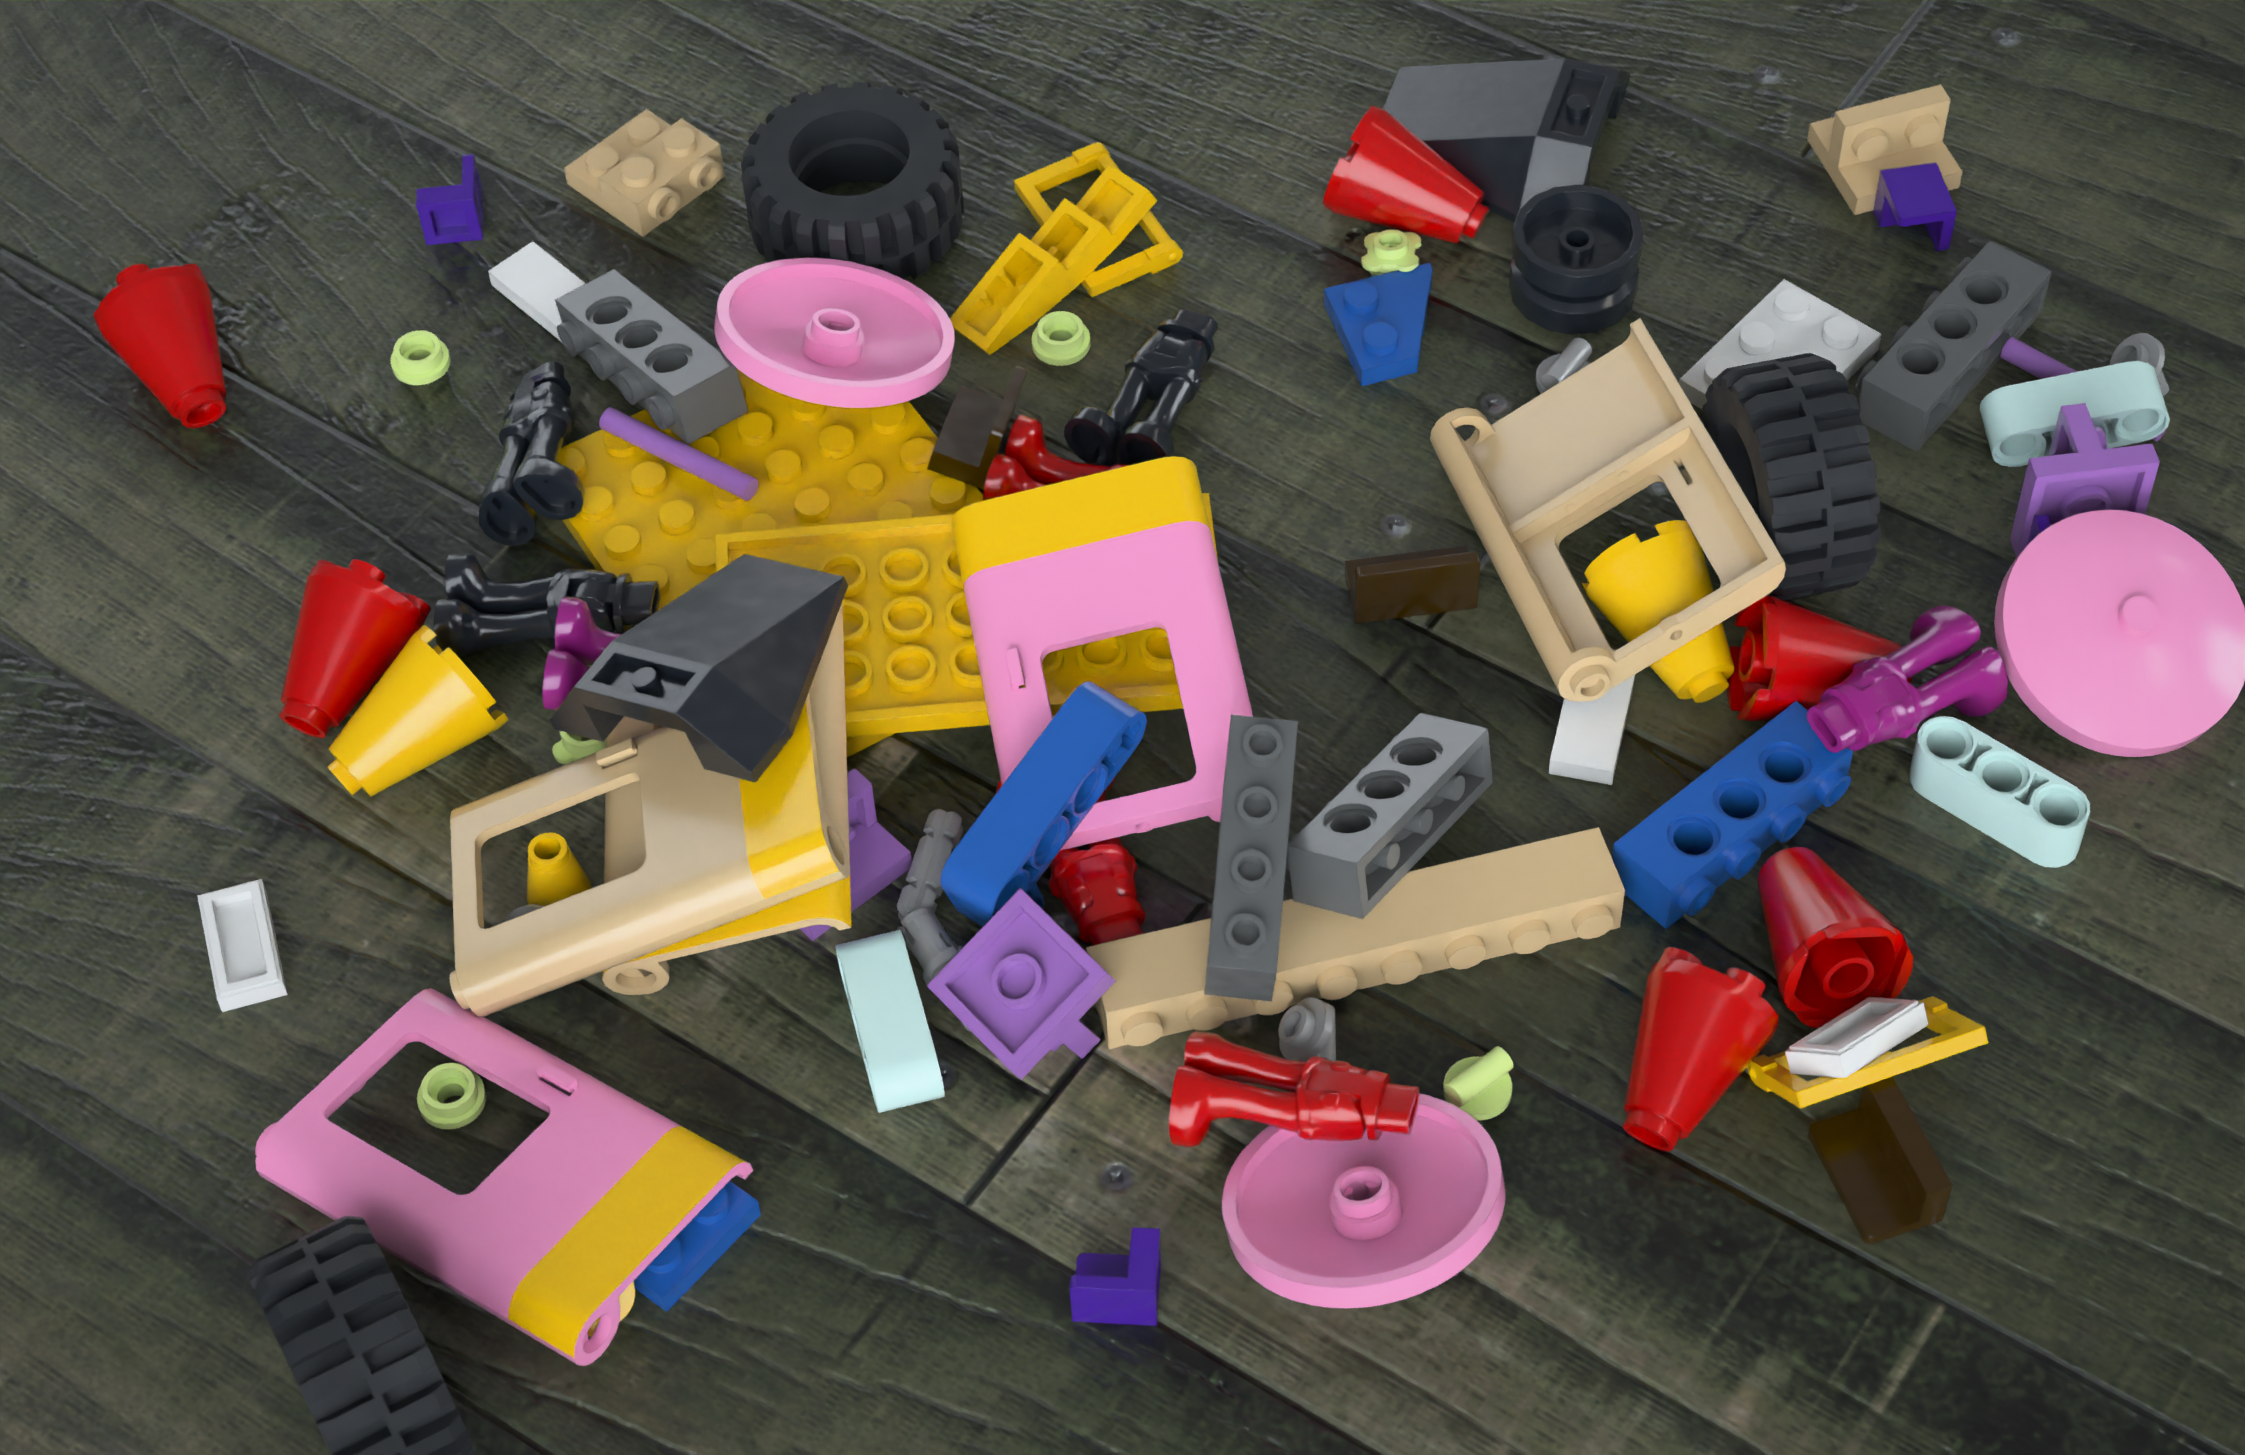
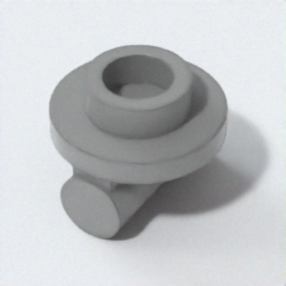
[2109,333,2169,396]
[1536,337,1592,394]
[1279,997,1336,1061]

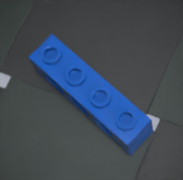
[1612,701,1853,929]

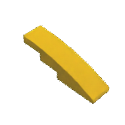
[950,164,1157,355]

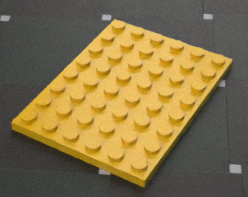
[557,369,983,757]

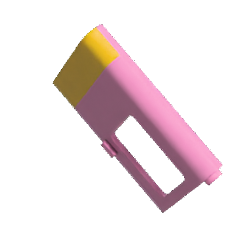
[951,456,1253,851]
[255,988,753,1366]

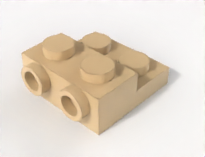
[564,109,725,237]

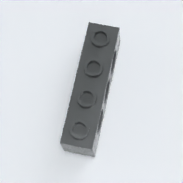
[1855,240,2052,452]
[555,269,748,444]
[1286,713,1493,919]
[1204,715,1298,1002]

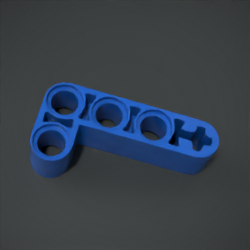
[940,681,1147,927]

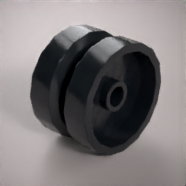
[1509,184,1643,335]

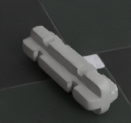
[897,809,963,921]

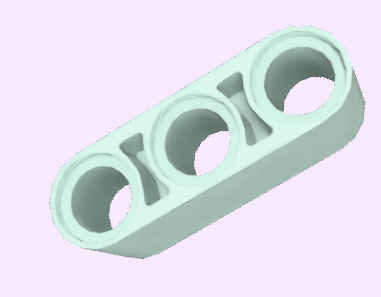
[1979,361,2170,467]
[1909,716,2090,868]
[835,930,945,1113]

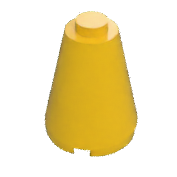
[1582,520,1734,703]
[327,625,509,797]

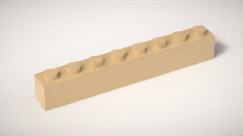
[1086,827,1625,1049]

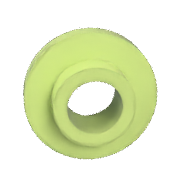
[1032,311,1091,366]
[390,330,450,385]
[417,1063,486,1129]

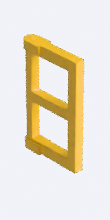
[1014,142,1183,297]
[1747,996,1988,1108]

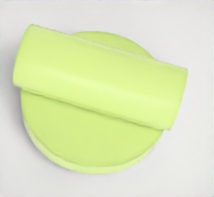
[1443,1046,1513,1120]

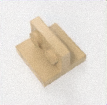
[1807,84,1962,215]

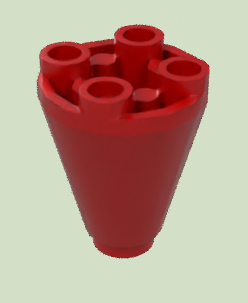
[93,264,226,428]
[279,559,431,738]
[1623,947,1778,1151]

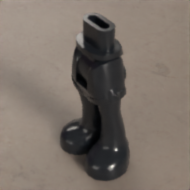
[1064,310,1218,467]
[479,361,585,546]
[434,553,660,657]

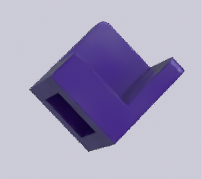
[416,154,483,245]
[1873,162,1957,251]
[1070,1227,1162,1326]

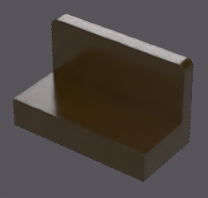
[927,366,1028,489]
[1345,545,1480,624]
[1808,1077,1953,1244]

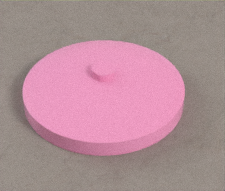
[714,258,955,408]
[1994,510,2245,757]
[1222,1094,1505,1308]

